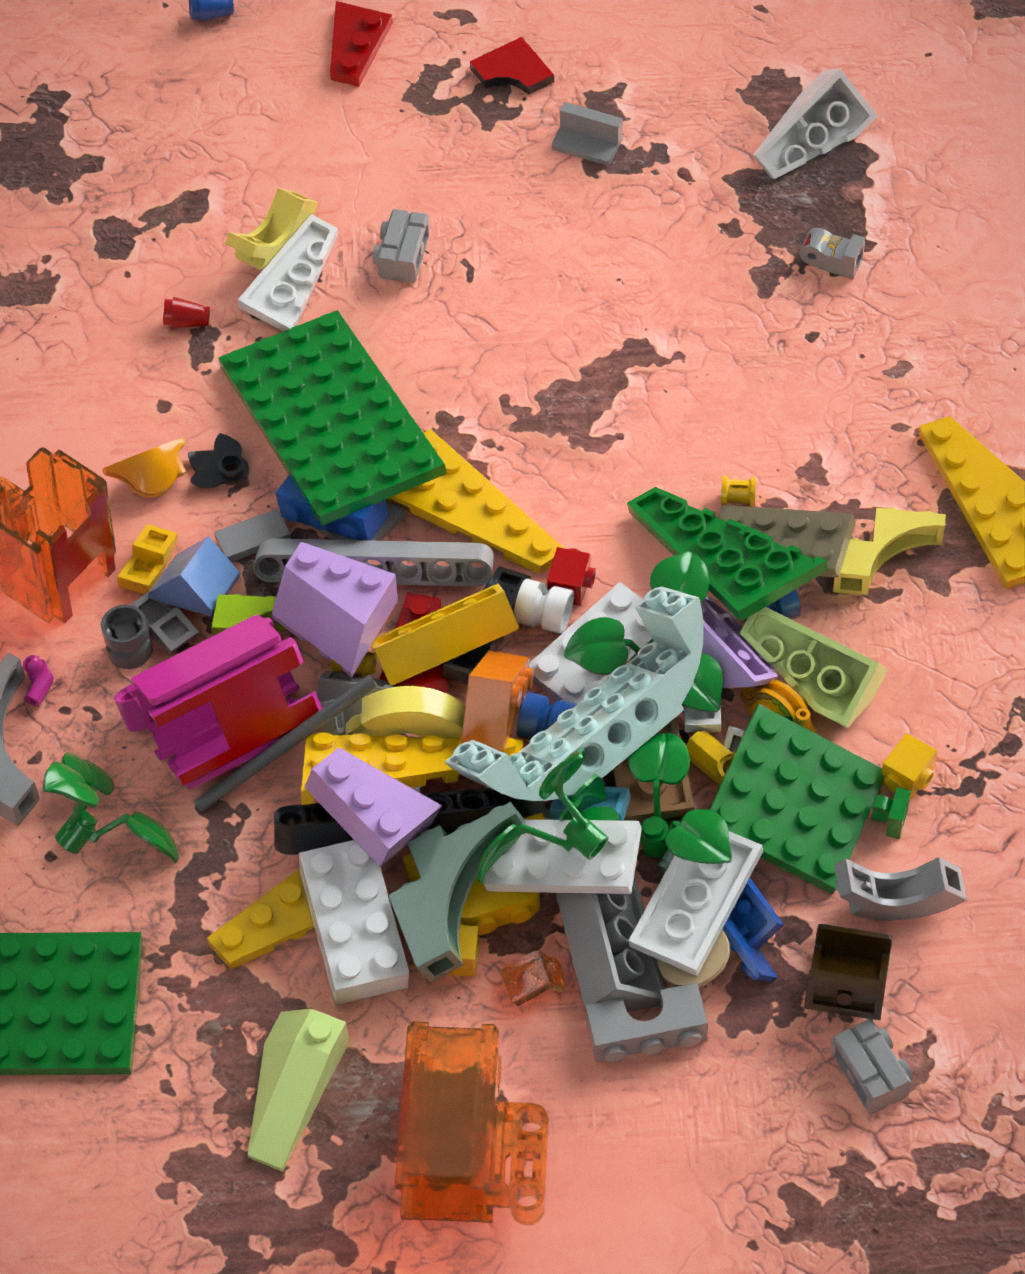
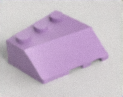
[272,542,398,677]

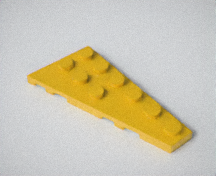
[918,416,1025,589]
[385,429,564,575]
[301,732,523,805]

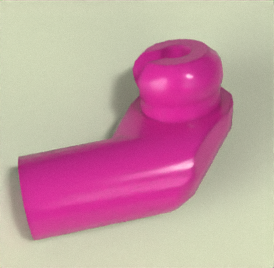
[23,655,54,707]

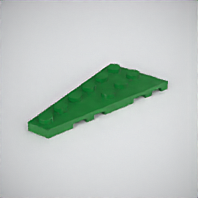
[627,487,829,621]

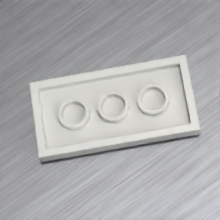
[529,582,653,704]
[484,819,642,894]
[629,831,763,976]

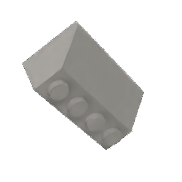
[556,874,665,1012]

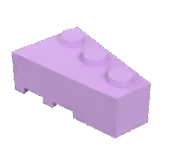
[304,748,442,867]

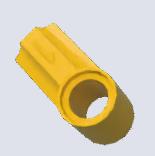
[686,730,735,788]

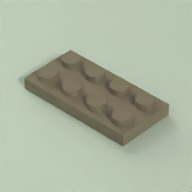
[718,505,856,577]

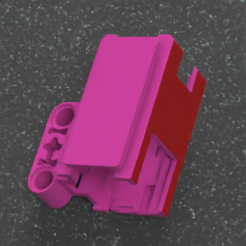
[114,615,322,789]

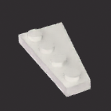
[238,214,338,332]

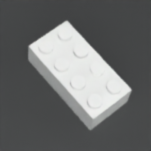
[299,840,409,1005]

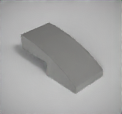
[130,591,199,654]

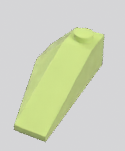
[739,607,888,728]
[248,1009,350,1172]

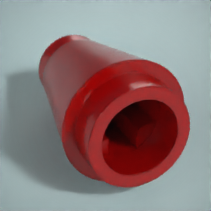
[163,296,210,329]

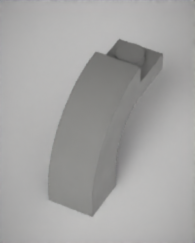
[834,857,967,921]

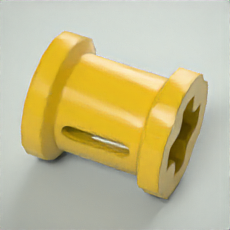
[721,475,756,507]

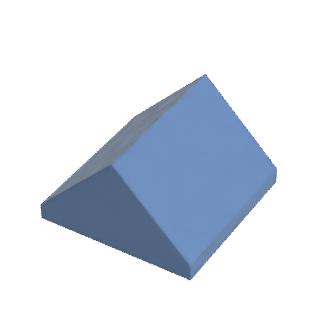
[148,536,240,617]

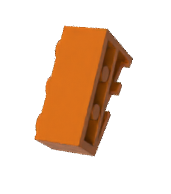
[461,651,534,752]

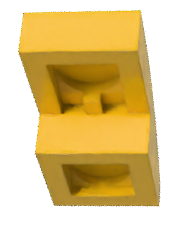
[117,524,178,594]

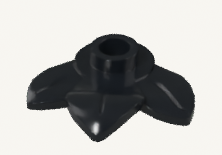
[188,433,249,489]

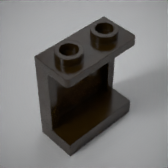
[804,924,893,1021]

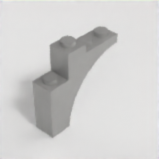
[0,653,40,826]

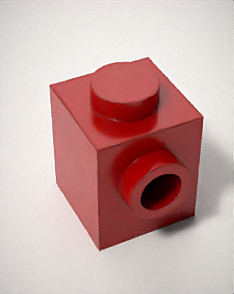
[547,547,596,606]

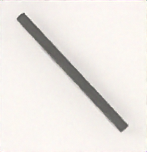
[194,674,378,812]

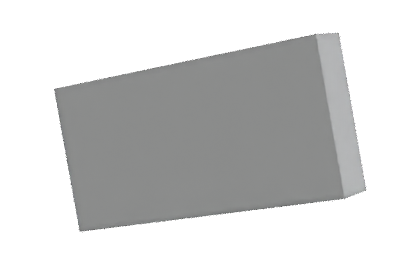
[214,508,291,563]

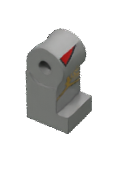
[799,228,865,279]

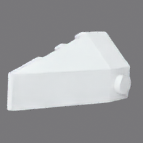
[753,69,878,179]

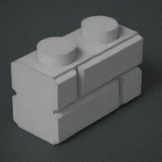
[373,209,430,283]
[830,1019,913,1115]

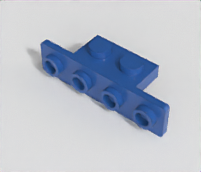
[722,877,784,982]

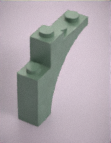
[388,802,526,982]

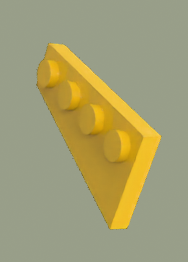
[207,869,315,969]

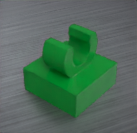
[871,787,911,839]

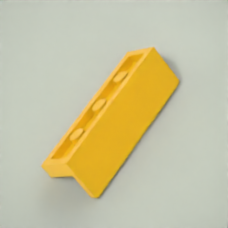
[371,583,519,685]

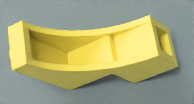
[833,508,946,596]

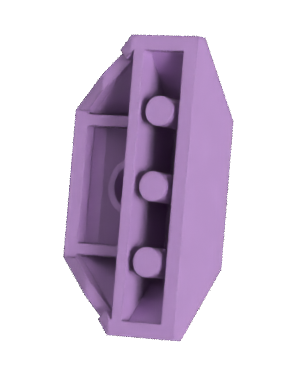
[701,596,778,688]

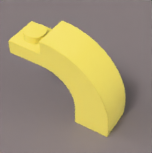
[225,188,318,271]
[345,686,466,738]

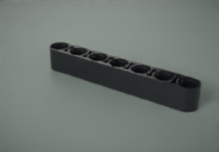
[274,788,525,855]

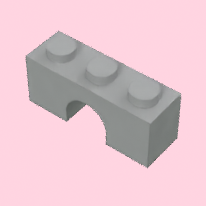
[586,983,708,1062]

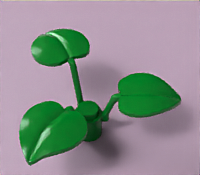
[564,552,723,712]
[580,733,732,864]
[478,747,609,884]
[43,752,178,864]

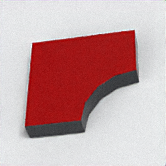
[469,37,555,94]

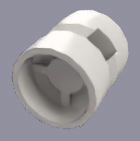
[514,579,574,634]

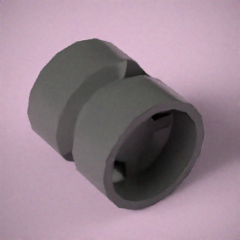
[101,604,153,669]

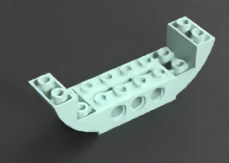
[445,586,703,801]

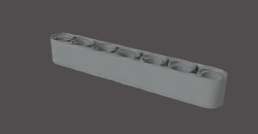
[253,538,494,587]

